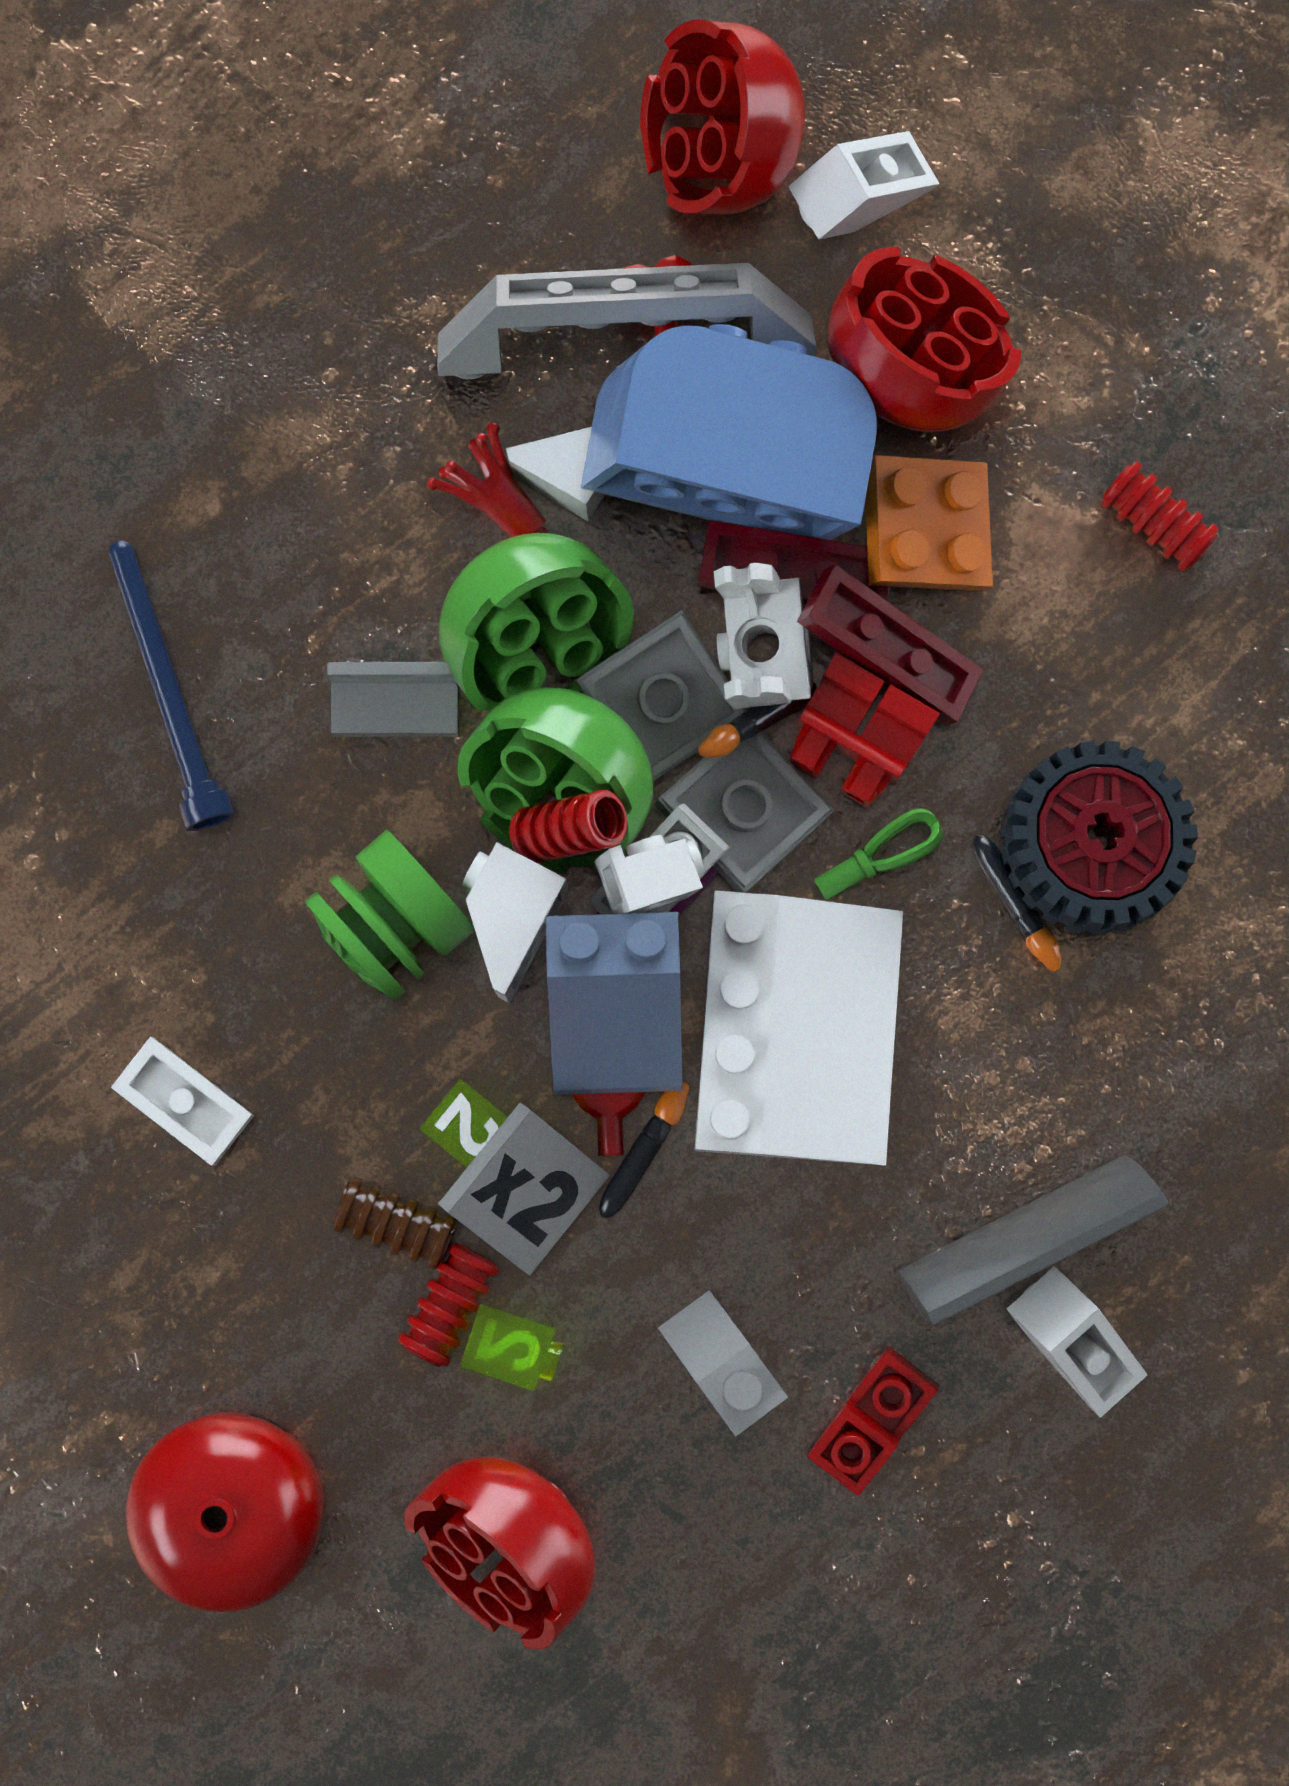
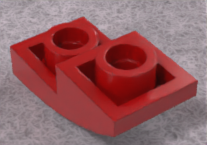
[807,1346,940,1496]

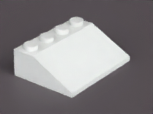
[694,890,903,1166]

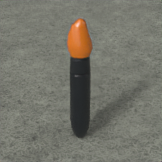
[698,682,817,758]
[973,834,1062,972]
[599,1082,690,1218]

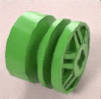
[305,829,475,1003]

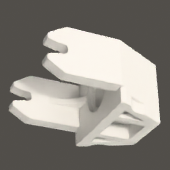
[714,563,814,709]

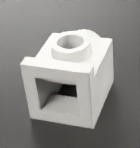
[594,835,704,914]

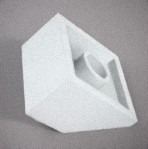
[462,842,569,1003]

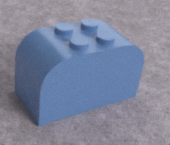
[581,324,877,540]

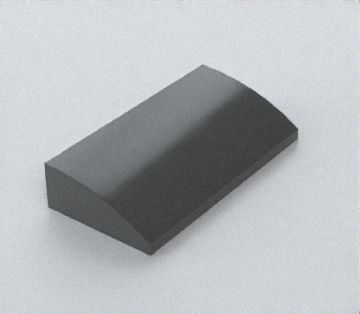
[897,1155,1169,1325]

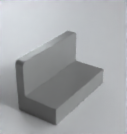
[327,662,459,737]

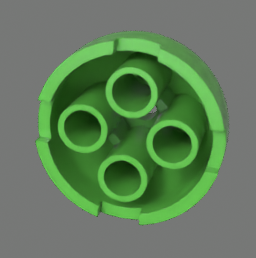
[439,533,634,713]
[458,687,653,873]

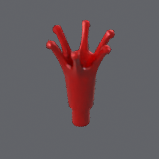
[426,422,550,537]

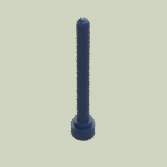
[109,540,235,831]

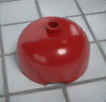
[640,19,805,215]
[827,246,1021,432]
[125,1412,325,1613]
[404,1457,596,1649]

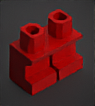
[789,652,940,807]

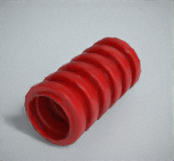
[1100,461,1219,572]
[509,790,628,863]
[397,1242,499,1367]

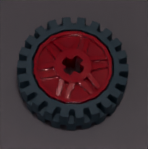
[1001,740,1198,935]

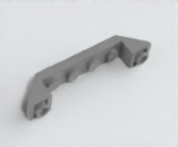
[437,263,816,379]

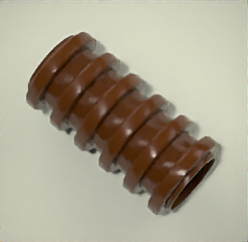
[332,1177,458,1270]

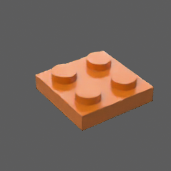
[865,455,993,591]

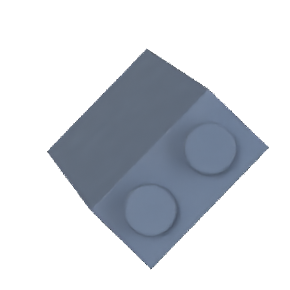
[546,912,683,1095]

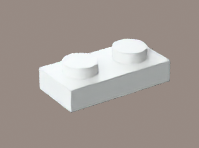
[111,1036,254,1166]

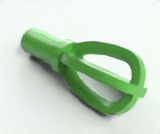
[814,808,943,901]

